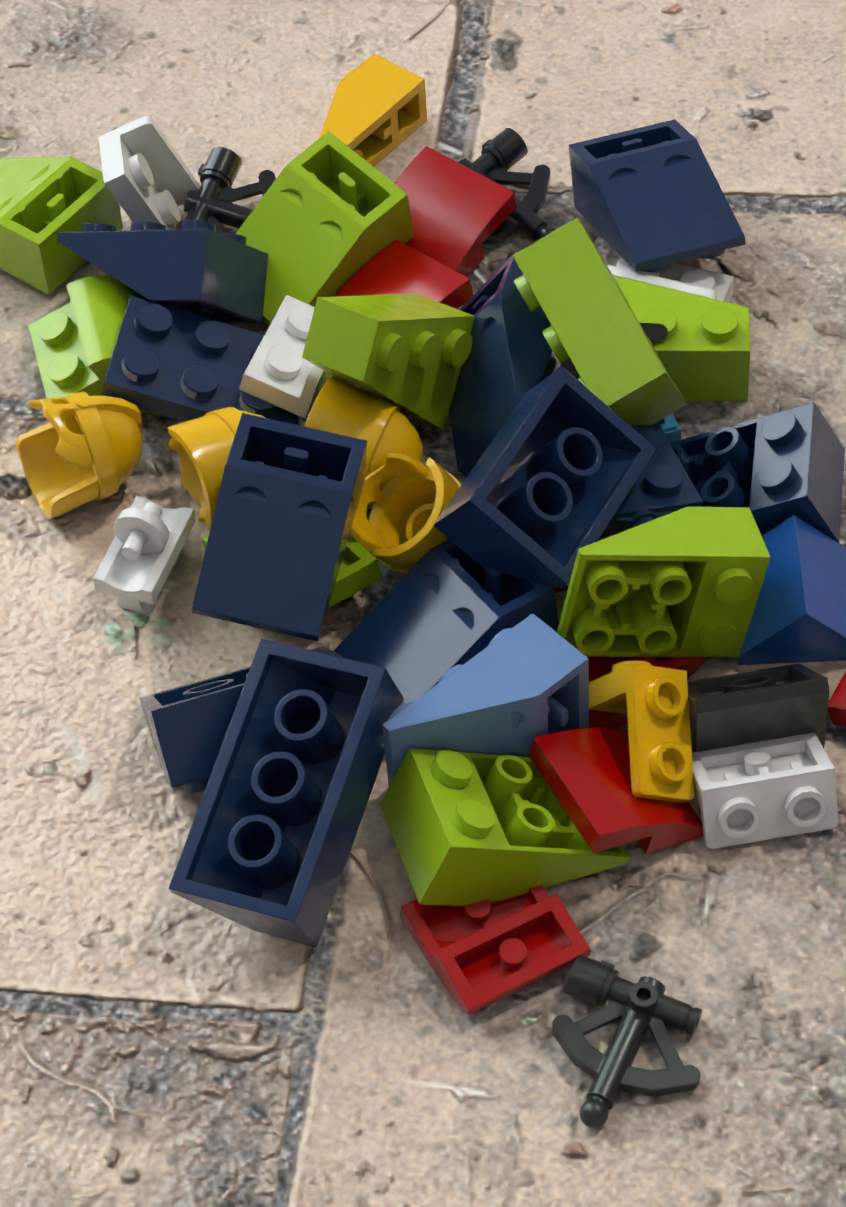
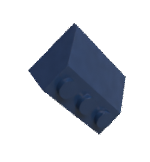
[433,366,657,589]
[139,646,344,793]

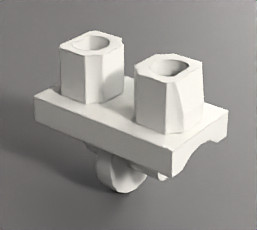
[93,496,196,614]

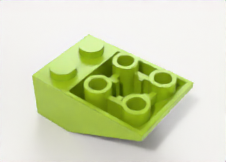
[236,131,414,325]
[0,157,123,295]
[557,507,771,657]
[380,748,630,906]

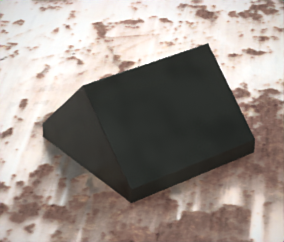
[688,663,829,753]

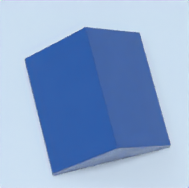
[737,515,846,665]

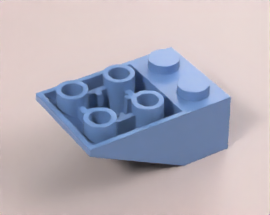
[383,613,589,786]

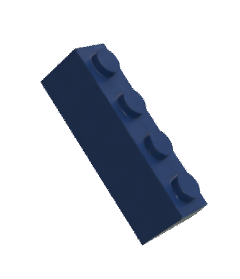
[168,639,404,948]

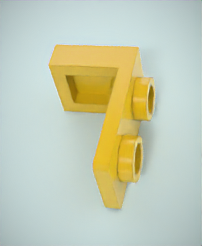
[589,661,695,803]

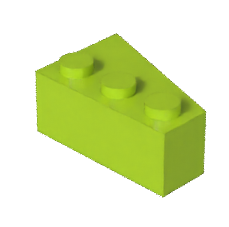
[513,217,687,426]
[575,276,750,401]
[302,293,475,431]

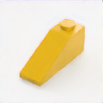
[319,53,427,167]

